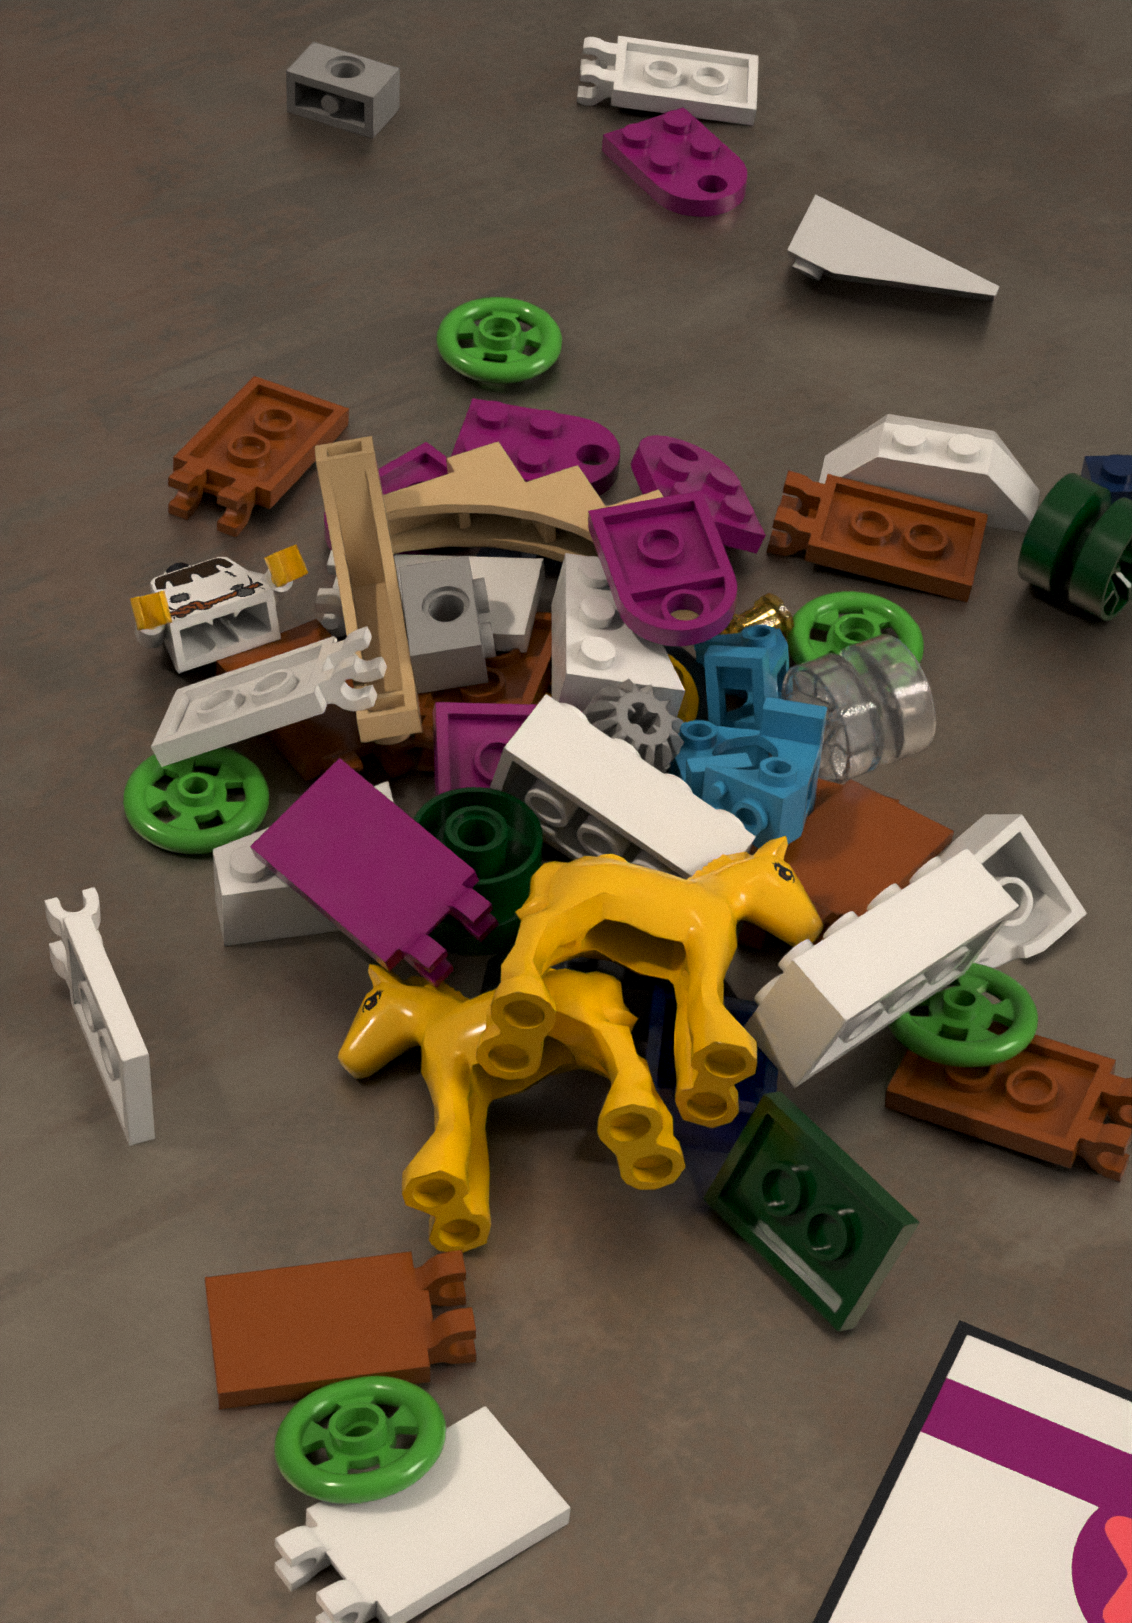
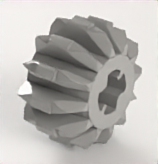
[582,678,684,774]

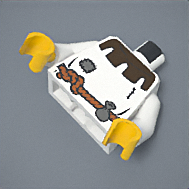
[130,544,308,673]

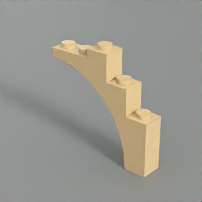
[383,441,699,621]

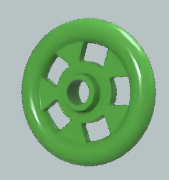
[436,297,562,384]
[786,591,924,693]
[123,747,269,854]
[888,963,1038,1067]
[274,1376,446,1504]

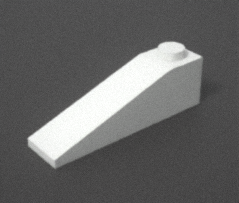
[787,194,1000,302]
[938,814,1087,992]

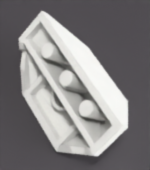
[819,414,1040,533]

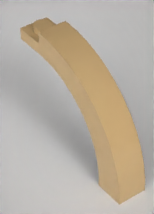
[315,436,423,745]

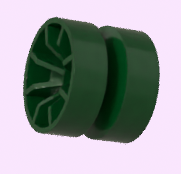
[1017,473,1132,621]
[413,787,543,956]

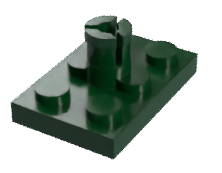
[703,1091,920,1332]

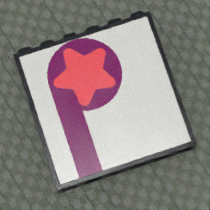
[813,1320,1132,1623]

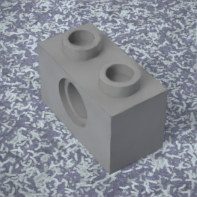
[286,42,400,139]
[399,556,496,694]

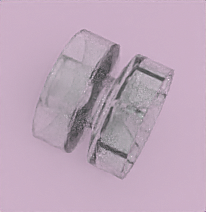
[782,634,936,784]

